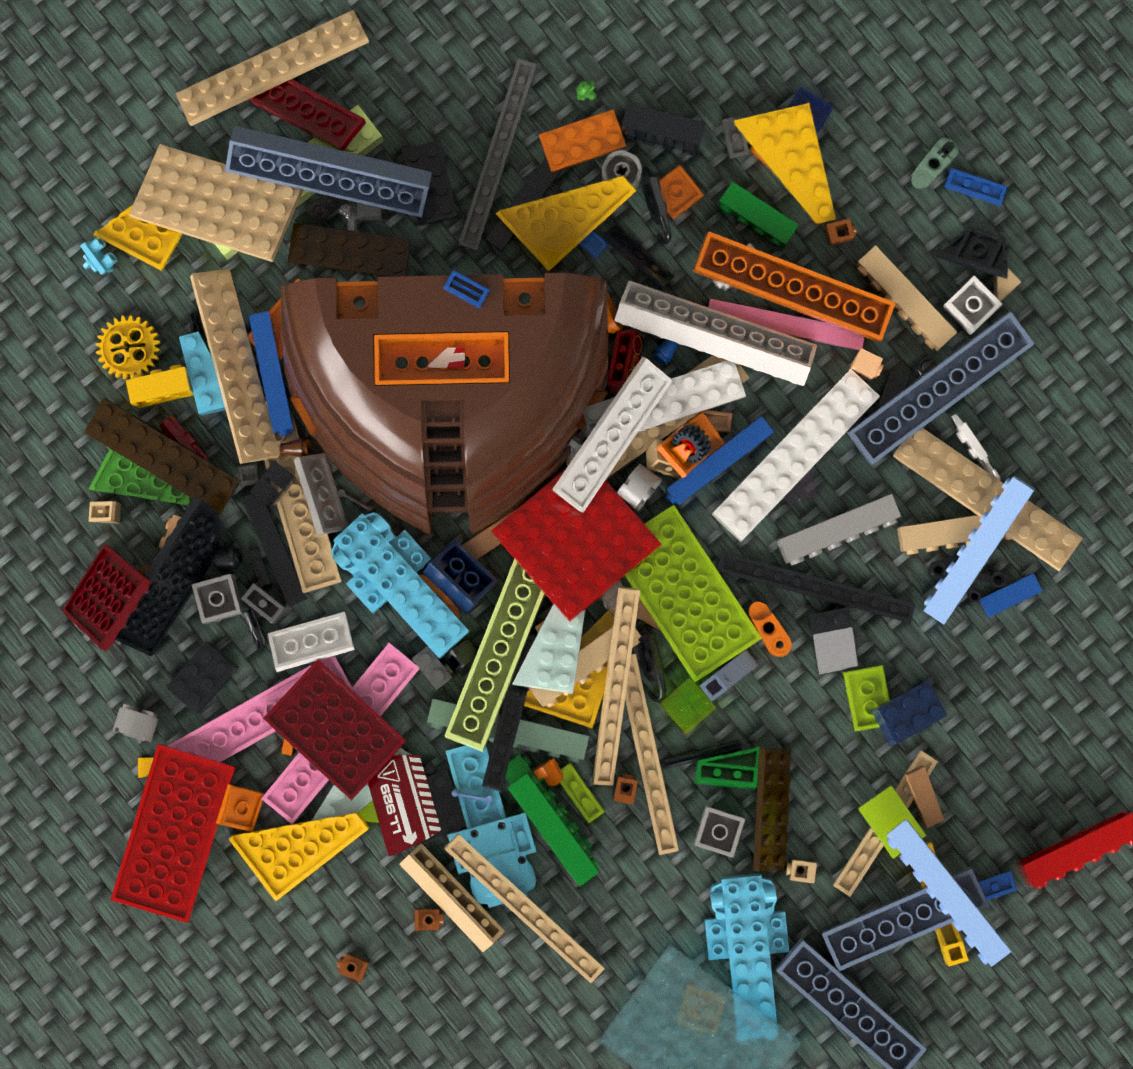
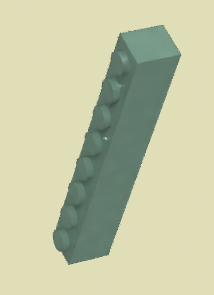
[427,699,589,763]

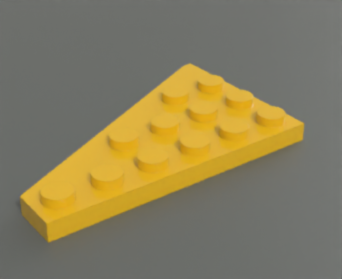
[733,103,836,224]
[496,175,636,271]
[93,205,183,271]
[524,608,616,728]
[229,812,370,901]

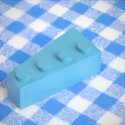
[179,332,226,416]

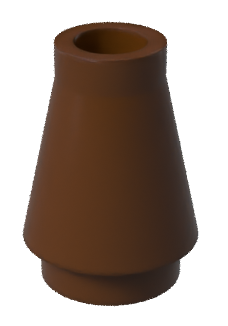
[280,438,311,457]

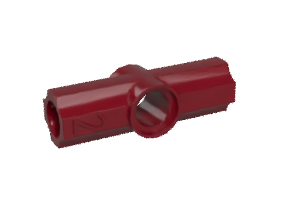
[160,415,211,462]

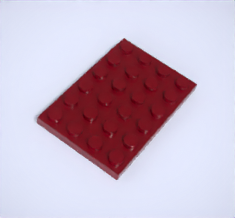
[61,544,151,651]
[263,659,406,801]

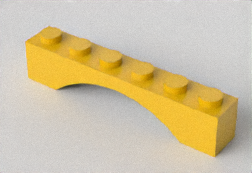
[920,841,969,967]

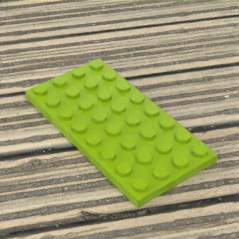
[625,505,762,683]

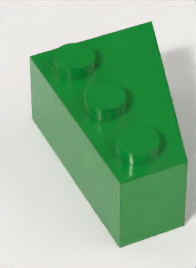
[695,747,760,790]

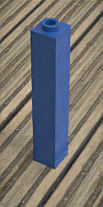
[249,311,295,436]
[666,416,774,506]

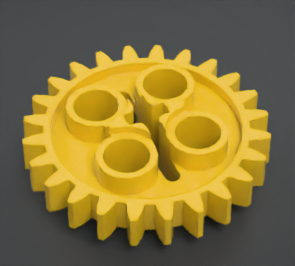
[96,315,161,380]

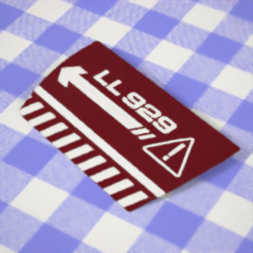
[368,755,441,857]

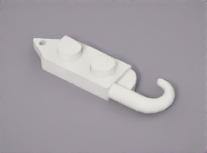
[952,414,1001,481]

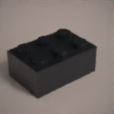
[166,642,239,714]

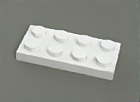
[268,612,354,672]

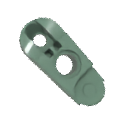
[911,137,959,189]

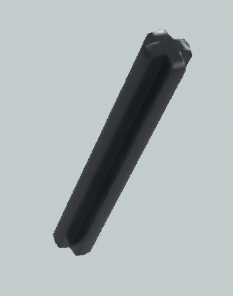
[663,740,742,769]

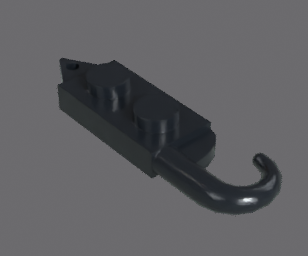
[640,166,672,245]
[637,623,667,702]

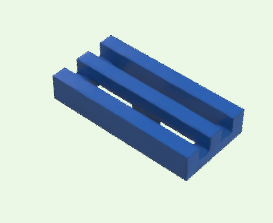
[443,270,490,309]

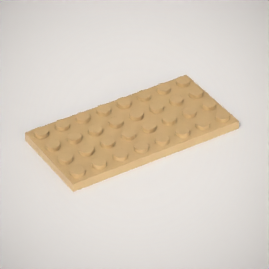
[129,144,303,262]

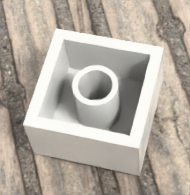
[943,276,1002,335]

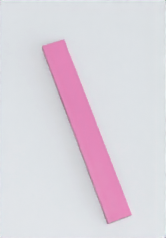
[708,299,864,350]

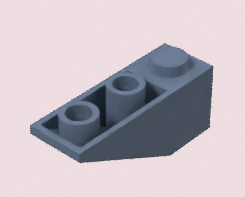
[698,650,758,702]

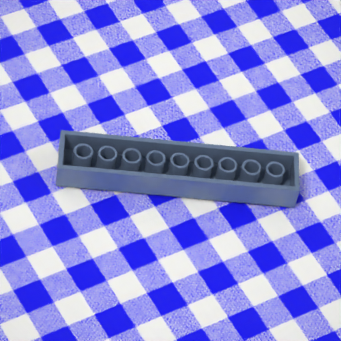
[225,126,432,217]
[846,312,1034,465]

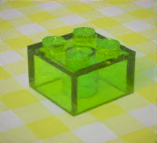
[659,677,716,734]

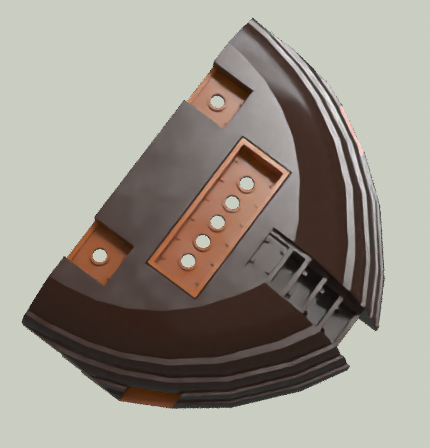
[281,273,608,535]

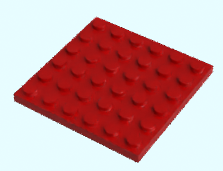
[491,469,662,622]

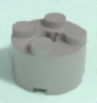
[602,150,642,189]
[617,464,662,512]
[112,704,159,742]

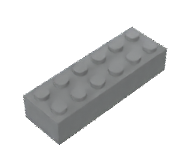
[777,494,901,566]

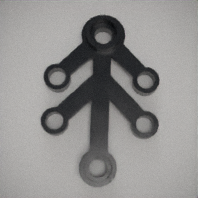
[928,548,1007,603]

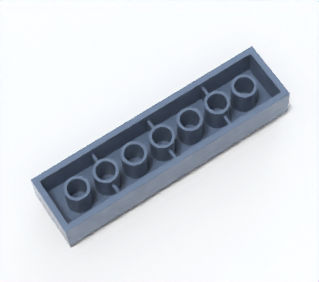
[822,867,989,971]
[775,937,927,1069]

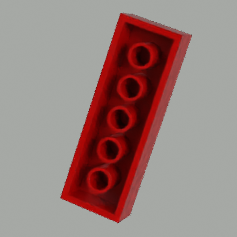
[1016,811,1133,889]

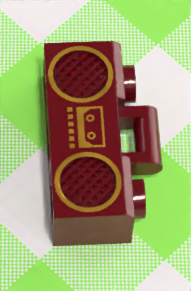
[607,330,644,395]

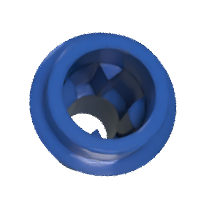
[653,339,678,365]

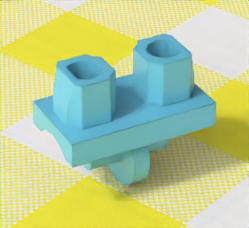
[80,237,117,275]

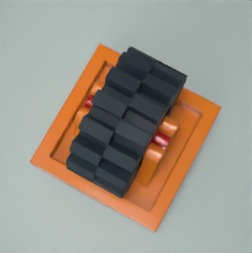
[657,424,712,478]

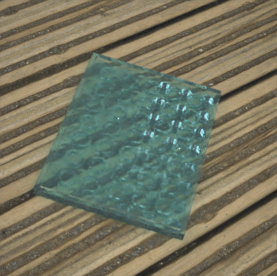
[598,944,801,1069]

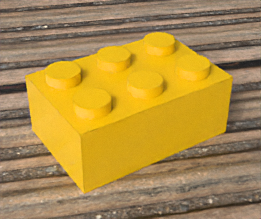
[126,365,194,408]

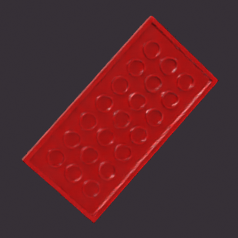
[110,744,236,923]

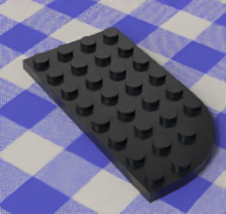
[116,496,221,657]

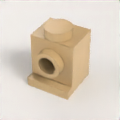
[786,859,817,883]

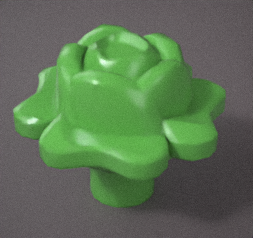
[576,80,596,101]

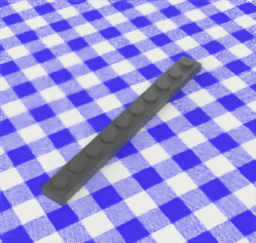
[458,58,537,252]

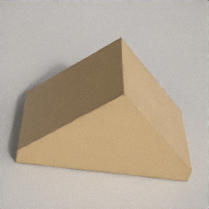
[994,269,1021,301]
[88,501,121,524]

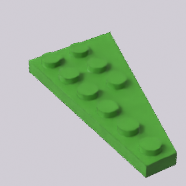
[89,449,193,505]

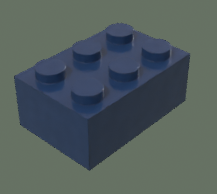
[423,540,498,614]
[871,680,948,746]

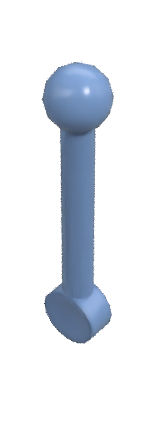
[451,789,493,804]

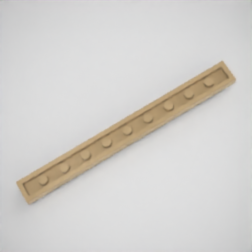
[592,587,640,786]
[625,654,679,855]
[444,833,605,983]

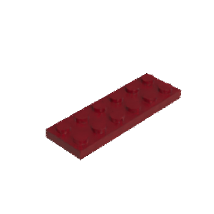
[250,79,366,151]

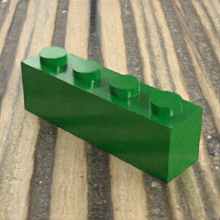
[718,181,799,248]

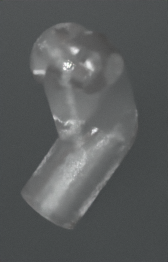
[339,204,358,232]

